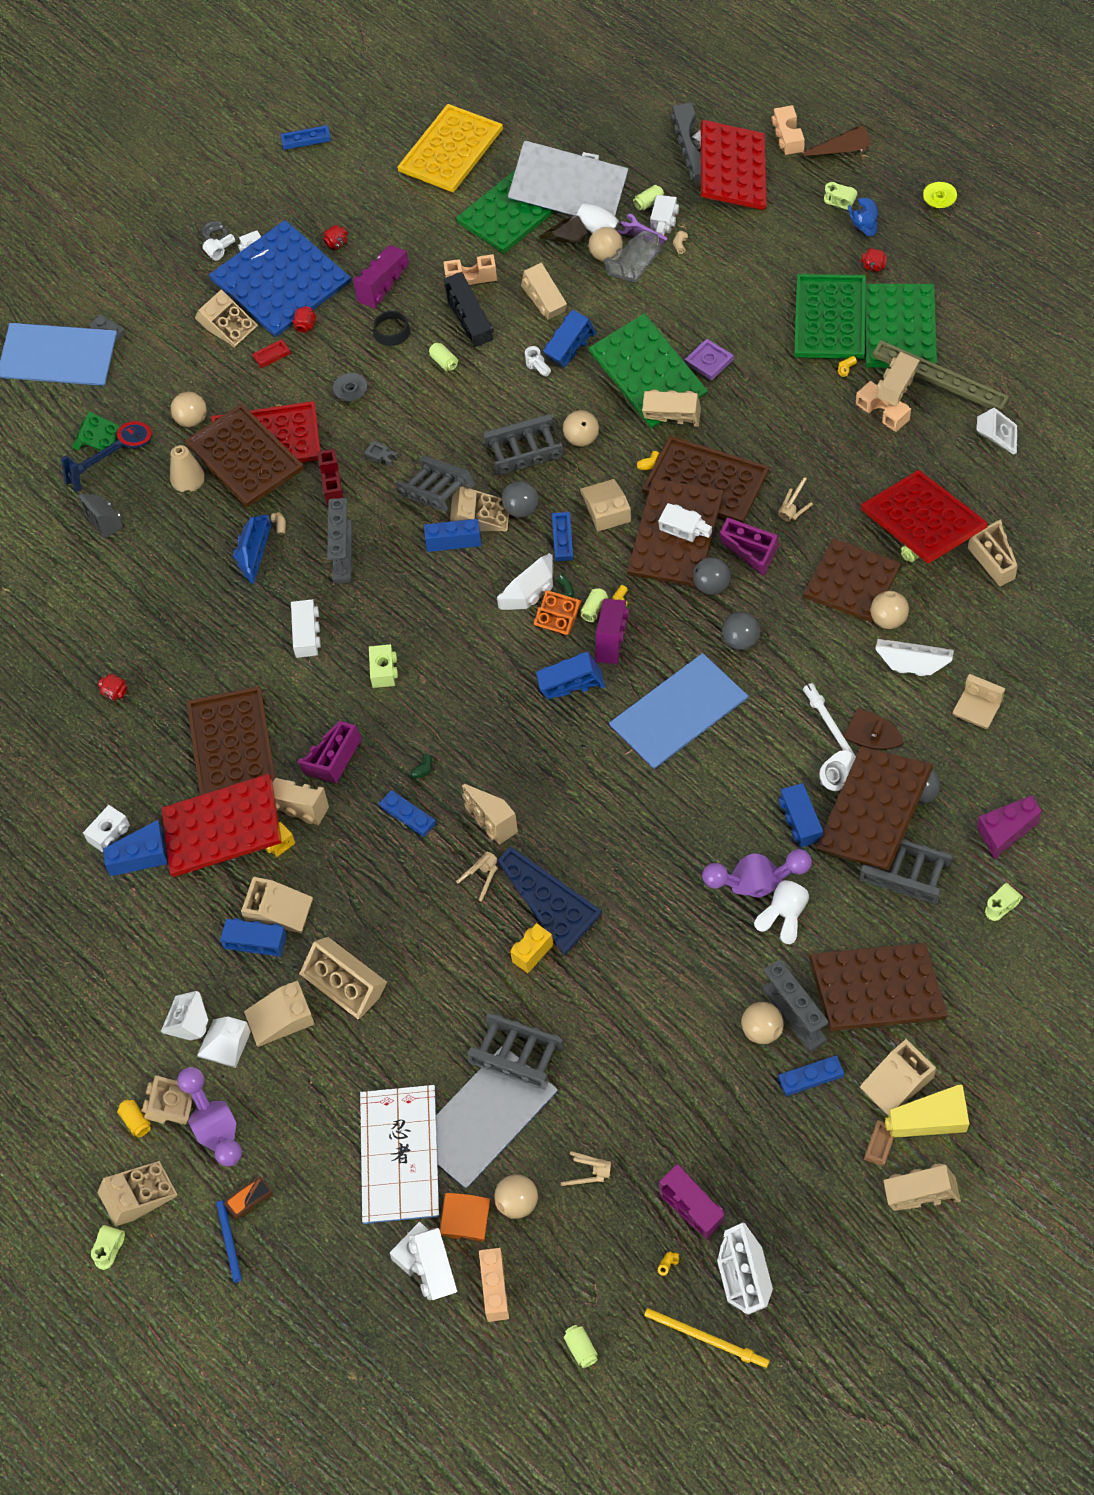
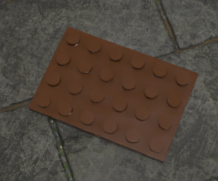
[185,403,304,507]
[642,436,770,523]
[627,478,724,587]
[186,686,276,795]
[816,747,933,871]
[809,943,948,1031]

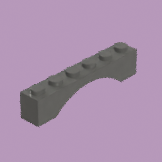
[670,102,701,187]

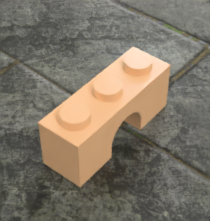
[771,105,805,155]
[443,254,497,285]
[856,381,911,432]
[479,1248,509,1322]

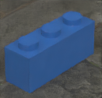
[424,519,481,552]
[778,783,823,848]
[220,918,287,957]

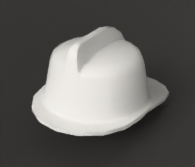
[819,750,856,791]

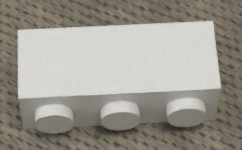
[291,599,321,658]
[409,1228,457,1300]

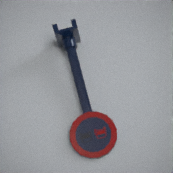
[61,421,152,492]

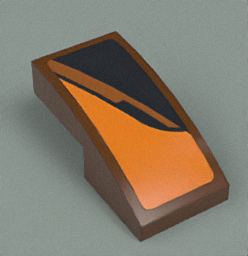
[224,1176,273,1220]

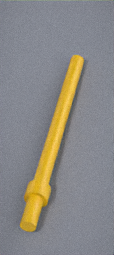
[644,1308,770,1369]

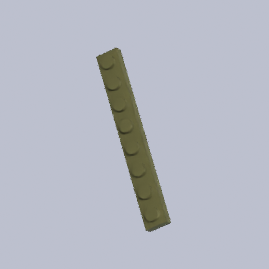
[872,340,1009,412]

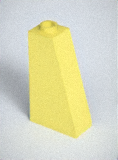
[885,1085,969,1138]

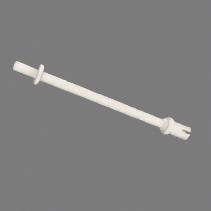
[803,683,855,755]

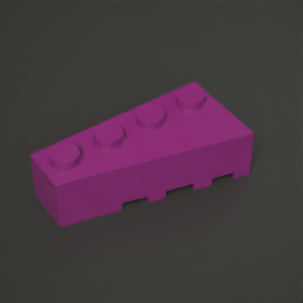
[353,245,409,309]

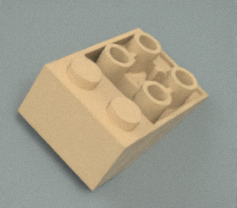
[195,290,258,347]
[450,486,509,531]
[462,784,518,845]
[241,877,313,933]
[859,1039,936,1116]
[98,1161,177,1227]

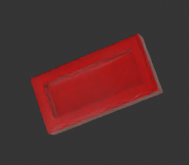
[252,339,291,369]

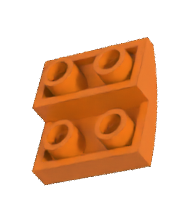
[533,590,582,635]
[439,1193,490,1242]

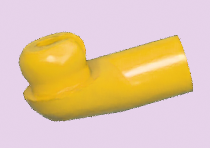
[838,356,857,377]
[637,451,660,470]
[612,585,628,606]
[658,1251,679,1276]

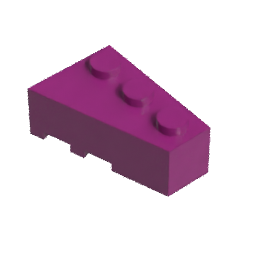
[720,518,779,576]
[596,599,629,664]
[297,721,362,784]
[977,795,1042,860]
[659,1164,725,1240]

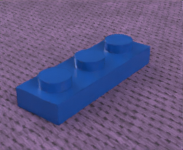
[281,125,331,150]
[552,512,573,561]
[379,790,436,837]
[778,1055,844,1097]

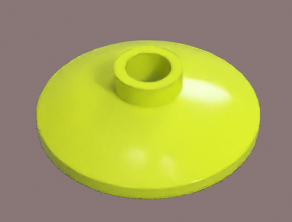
[923,182,957,208]

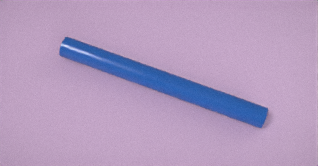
[216,1200,242,1283]

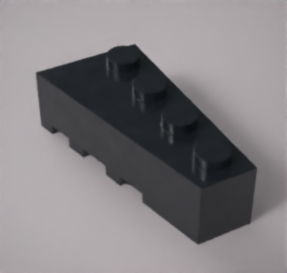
[444,272,494,348]

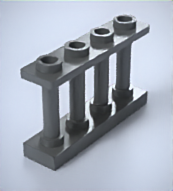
[483,414,564,475]
[395,456,475,512]
[327,498,352,584]
[860,839,952,905]
[763,960,828,1053]
[468,1013,564,1090]

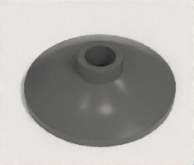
[333,373,368,401]

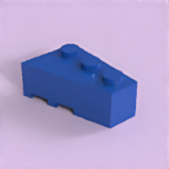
[543,309,597,368]
[536,652,605,699]
[103,820,168,877]

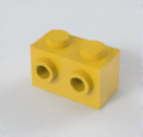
[511,923,553,974]

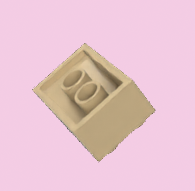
[580,479,631,532]
[244,981,315,1047]

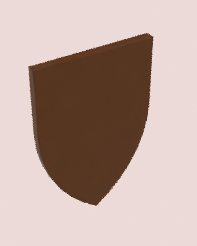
[843,708,904,750]

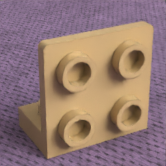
[952,674,1005,729]

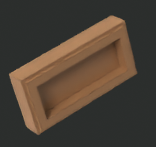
[864,1120,894,1167]

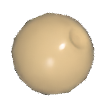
[588,227,623,262]
[171,391,207,428]
[563,410,599,447]
[870,591,909,629]
[741,1002,784,1044]
[494,1174,538,1219]

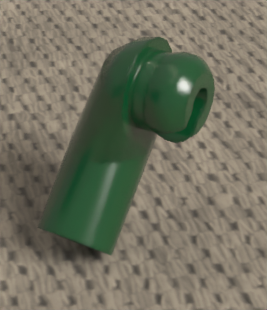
[556,573,575,598]
[411,754,432,779]

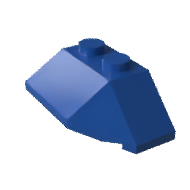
[233,515,271,584]

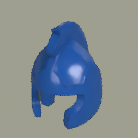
[848,198,878,236]

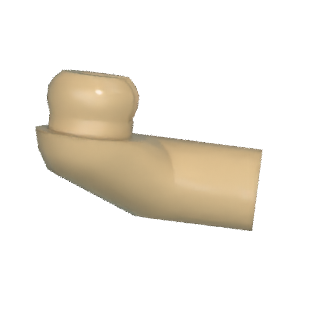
[673,231,688,254]
[271,512,286,535]

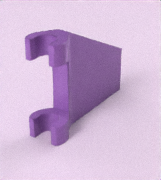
[617,214,667,245]

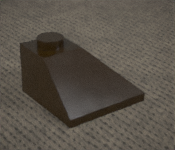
[539,215,588,244]

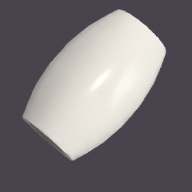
[576,203,619,233]

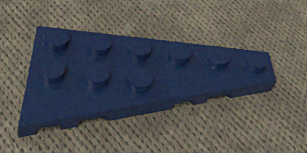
[498,846,602,957]

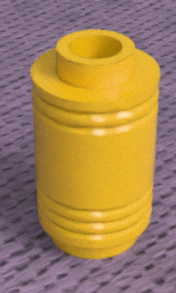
[117,1100,151,1138]

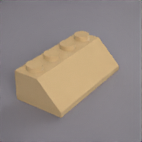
[299,937,387,1019]

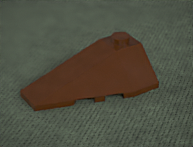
[801,125,871,156]

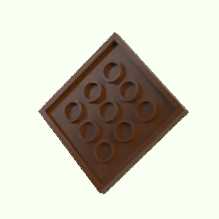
[803,538,901,623]

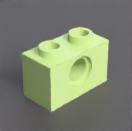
[369,644,398,688]

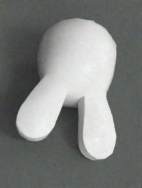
[754,880,809,944]

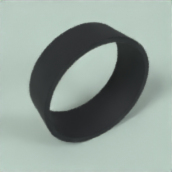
[373,311,410,346]

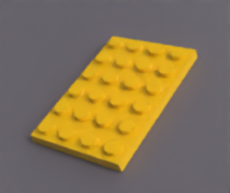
[397,104,503,193]

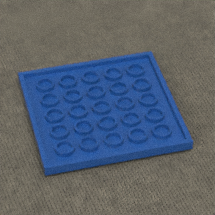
[209,220,352,338]

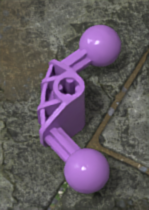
[702,849,812,897]
[177,1067,242,1167]

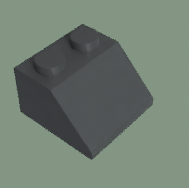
[78,494,123,539]

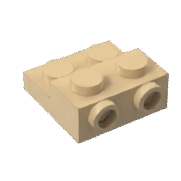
[141,1075,193,1125]

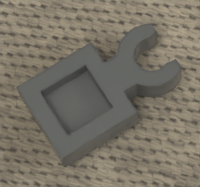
[364,441,398,466]

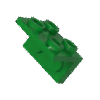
[72,411,120,451]

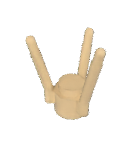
[778,477,813,522]
[456,852,498,902]
[560,1151,611,1186]

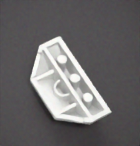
[497,553,553,610]
[876,639,954,676]
[717,1223,773,1314]

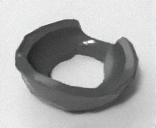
[202,221,228,240]

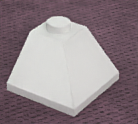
[977,408,1017,455]
[161,991,208,1040]
[197,1017,251,1068]

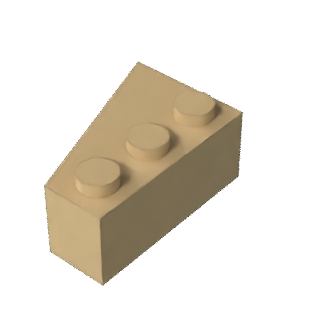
[521,262,567,320]
[876,352,920,406]
[642,390,701,427]
[968,520,1018,587]
[273,778,329,826]
[883,1164,961,1211]

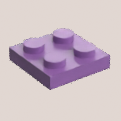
[685,339,734,381]

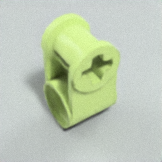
[824,182,857,210]
[985,883,1023,921]
[91,1225,125,1270]

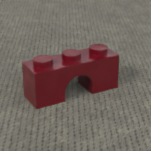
[317,449,344,506]

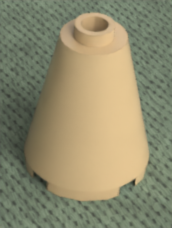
[170,445,205,492]

